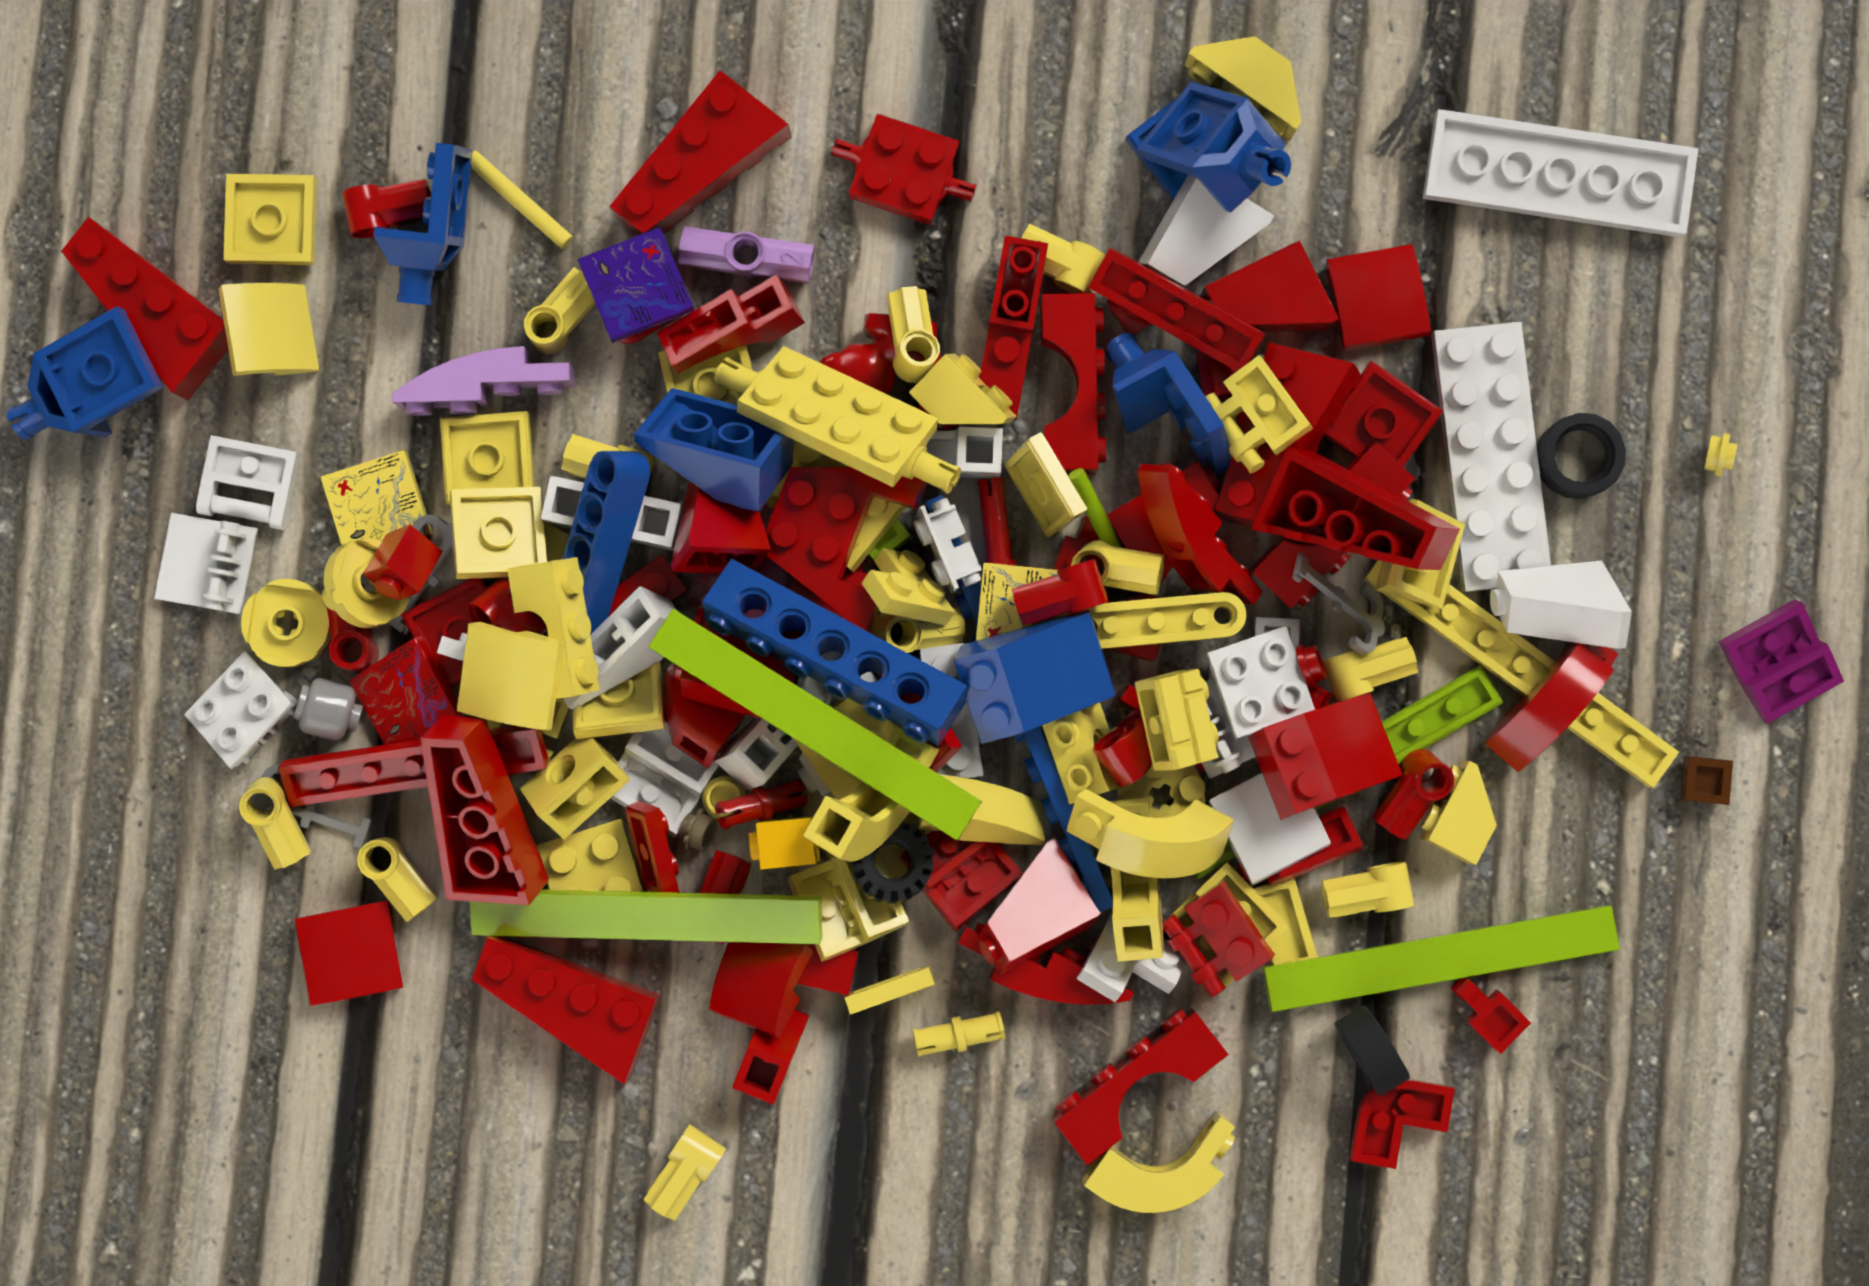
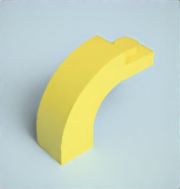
[803,726,939,862]
[1067,788,1234,878]
[1110,797,1163,962]
[1081,1111,1235,1213]

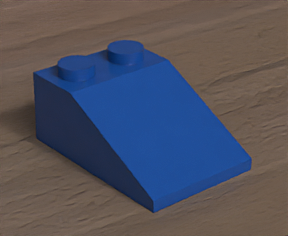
[634,388,794,512]
[954,610,1116,744]

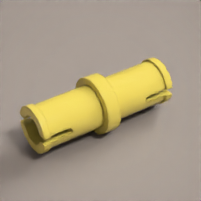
[912,1011,1005,1057]

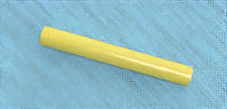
[471,150,573,250]

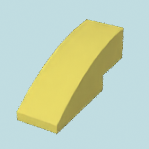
[917,775,1045,846]

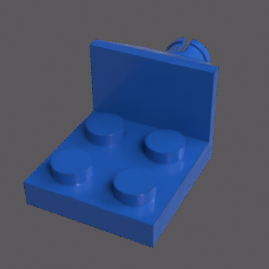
[1137,82,1291,213]
[374,143,473,305]
[7,307,163,440]
[1105,333,1231,475]

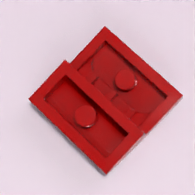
[1325,244,1431,351]
[900,831,1024,932]
[294,900,403,1006]
[709,942,814,1038]

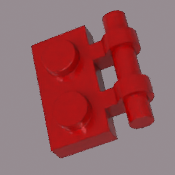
[1162,880,1275,998]

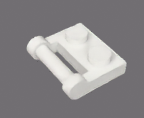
[196,435,301,531]

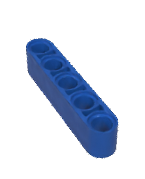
[562,451,650,635]

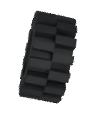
[851,820,934,904]

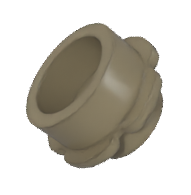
[678,809,717,852]

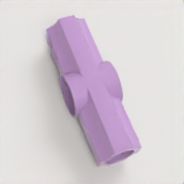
[678,226,815,284]

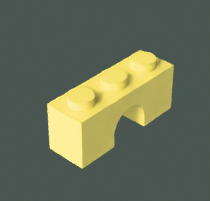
[507,557,600,699]

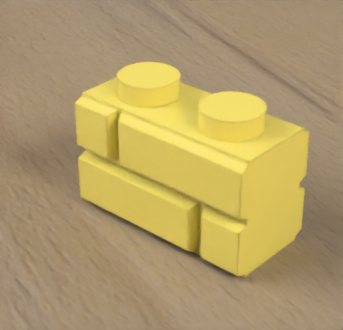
[1135,668,1219,771]

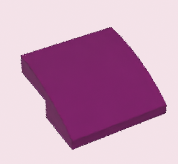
[1718,599,1844,724]

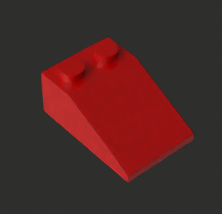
[1248,692,1403,820]

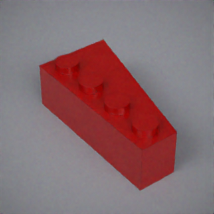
[609,70,792,235]
[61,217,229,401]
[1215,342,1363,528]
[1251,448,1460,570]
[421,715,549,905]
[471,936,661,1084]

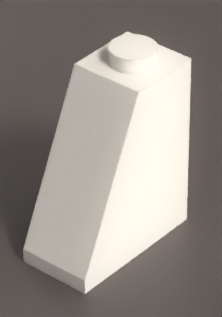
[1138,175,1275,286]
[1490,560,1632,649]

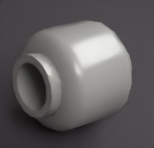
[293,678,363,741]

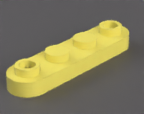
[1071,592,1246,649]

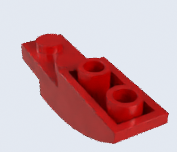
[980,235,1048,421]
[1137,463,1263,605]
[958,922,1134,1005]

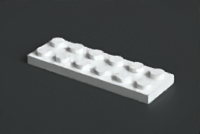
[1422,109,1699,238]
[1431,322,1551,593]

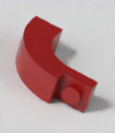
[1485,642,1618,772]

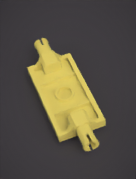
[714,346,961,494]

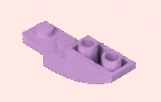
[392,346,576,416]

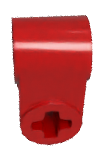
[1093,709,1152,787]

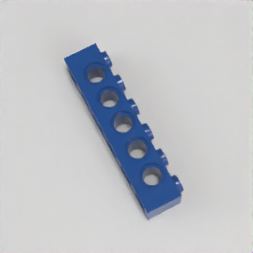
[702,558,967,747]

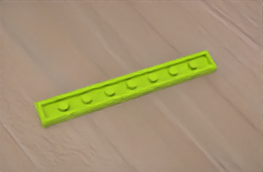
[648,608,982,841]
[1195,665,1503,879]
[470,890,823,944]
[1262,905,1620,1012]

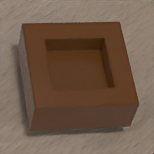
[1680,756,1733,805]

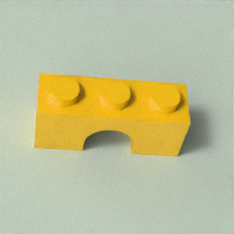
[749,816,822,870]

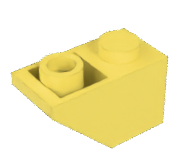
[909,354,1017,424]
[1420,761,1497,865]

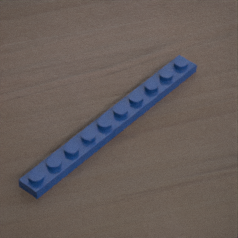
[925,495,1113,912]

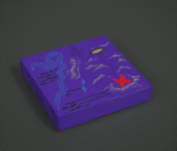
[578,227,694,343]

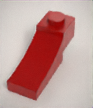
[657,274,805,374]

